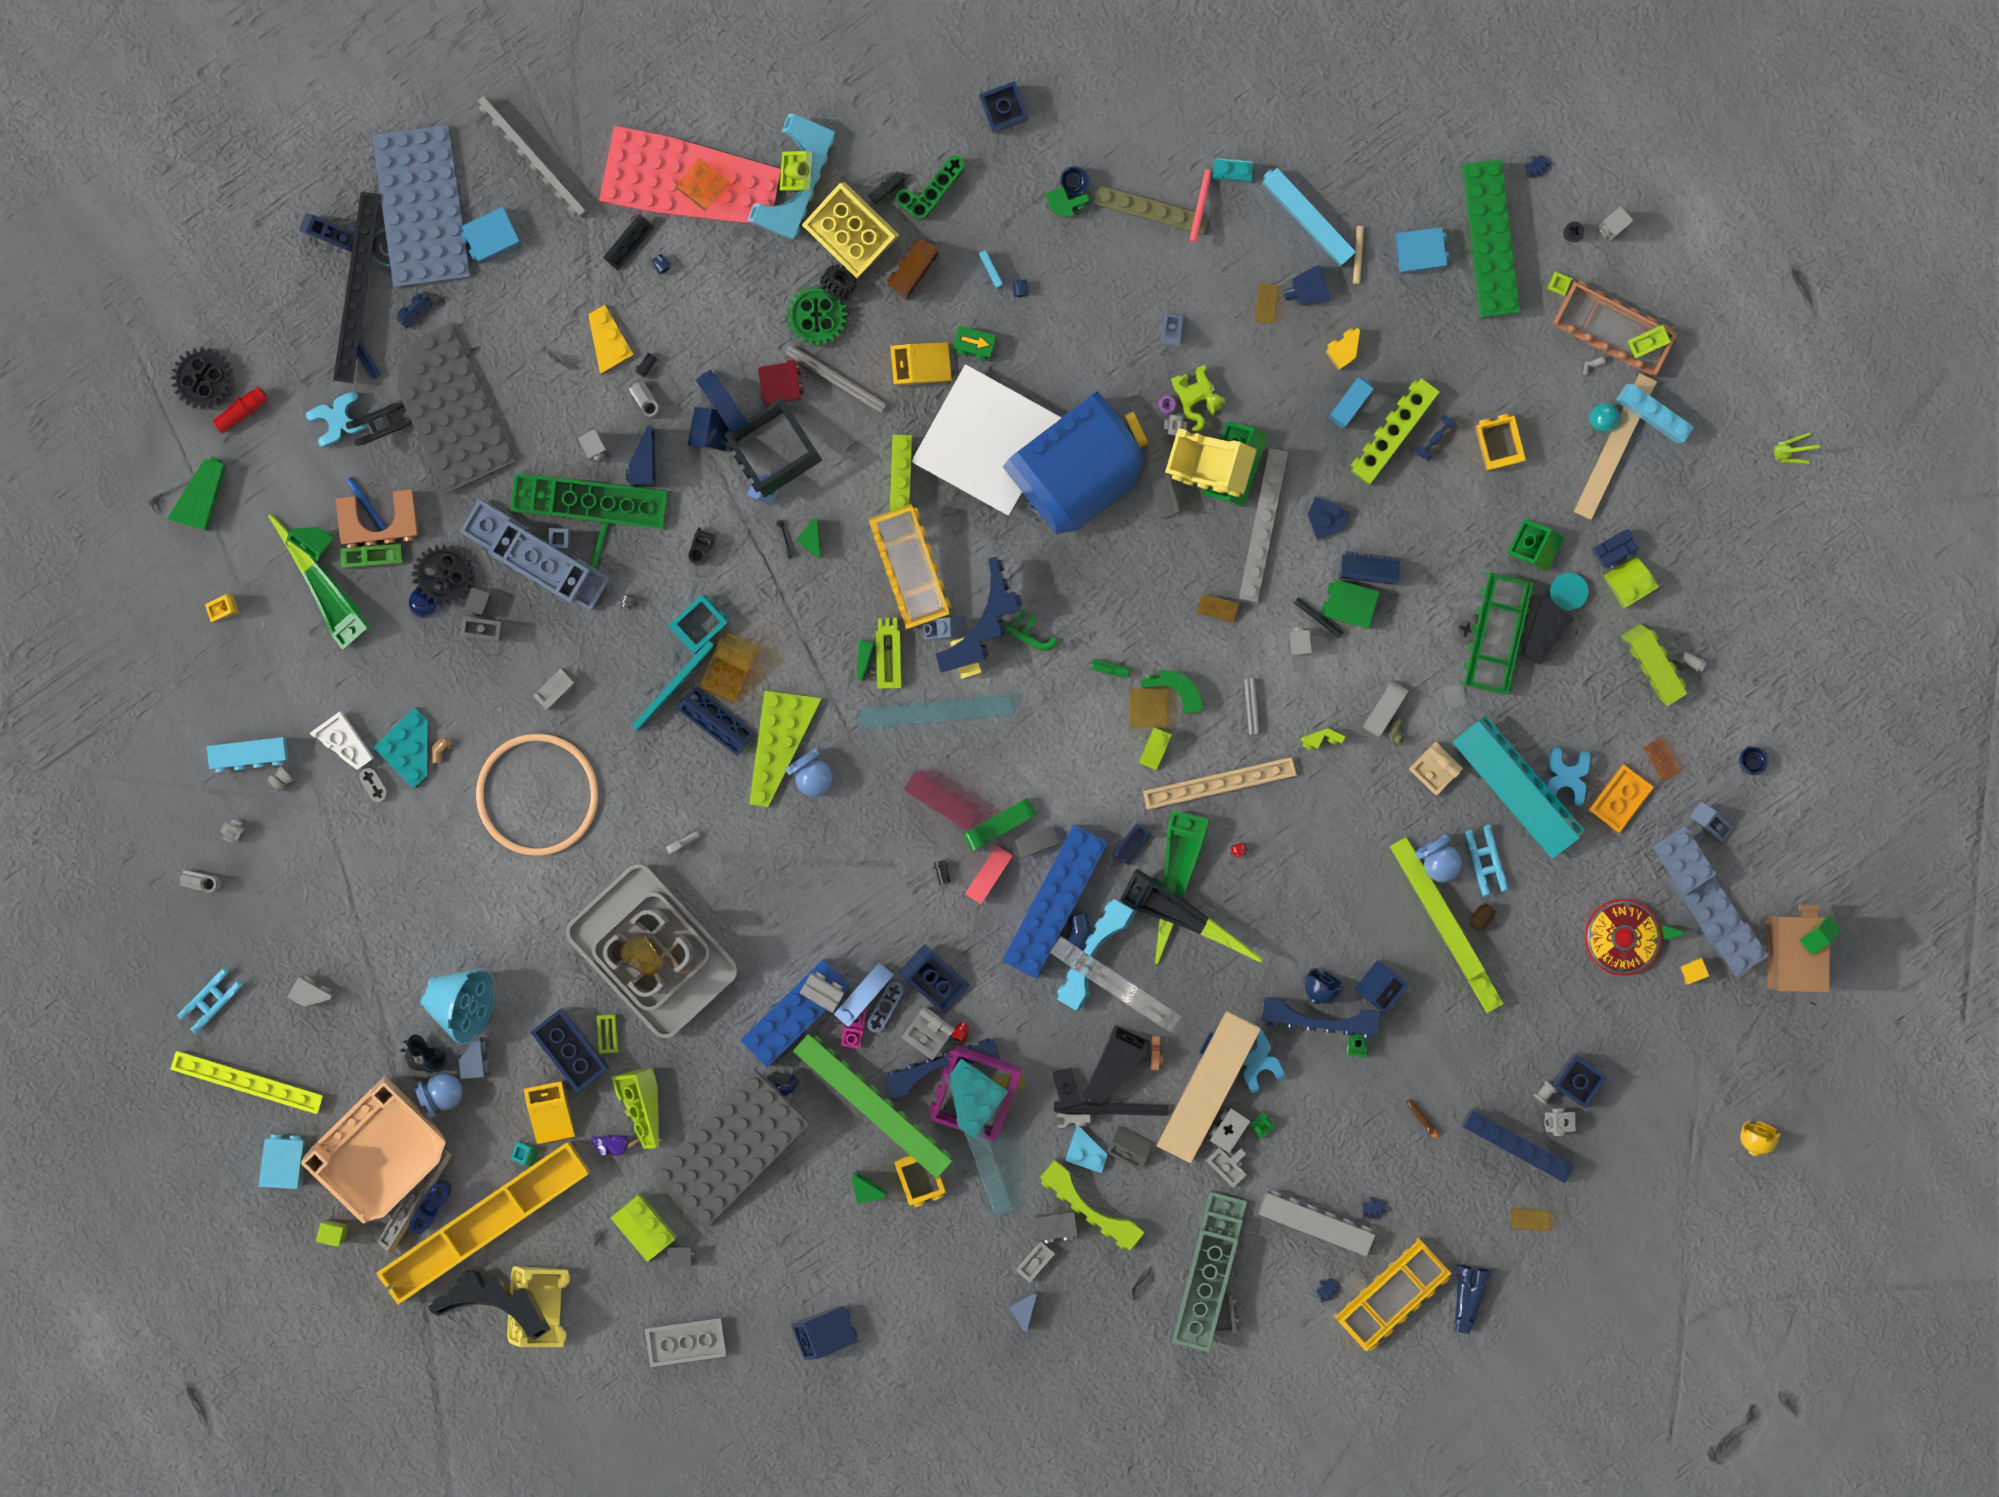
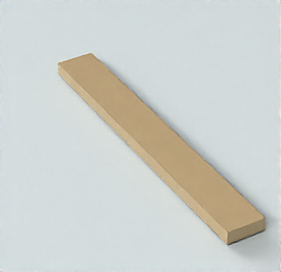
[1573,373,1657,520]
[1143,757,1297,810]

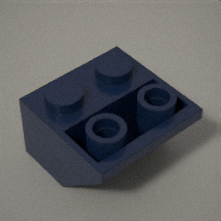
[1354,960,1409,1015]

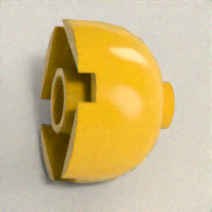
[1740,1121,1781,1156]

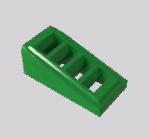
[857,639,874,681]

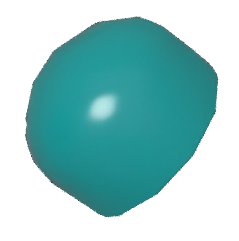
[1589,403,1621,434]

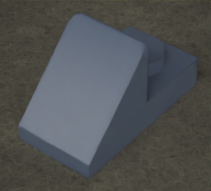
[1160,313,1183,345]

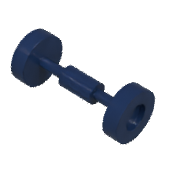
[1414,415,1458,462]

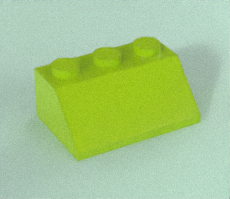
[611,1193,677,1262]

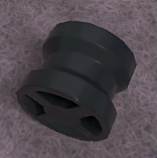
[1563,221,1584,242]

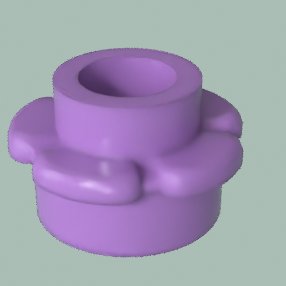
[1158,395,1177,414]

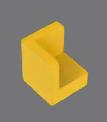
[1681,958,1709,985]

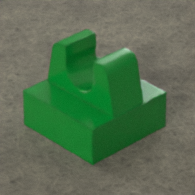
[1249,1112,1276,1139]

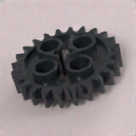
[171,347,234,410]
[412,544,475,607]

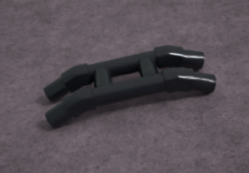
[346,400,413,447]

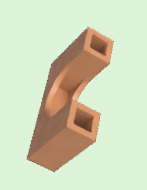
[336,489,420,548]

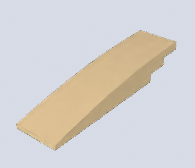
[1157,1011,1261,1163]

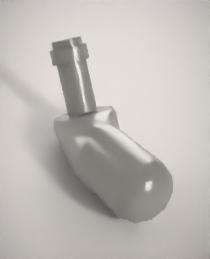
[1583,356,1606,375]

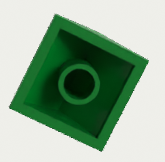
[851,1171,887,1204]

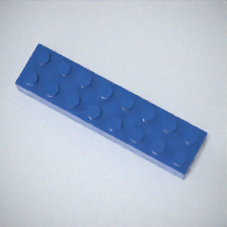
[1002,825,1108,979]

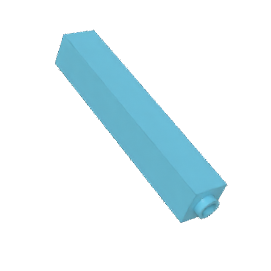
[1262,168,1355,267]

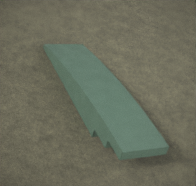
[1172,1192,1247,1352]

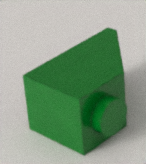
[287,527,333,562]

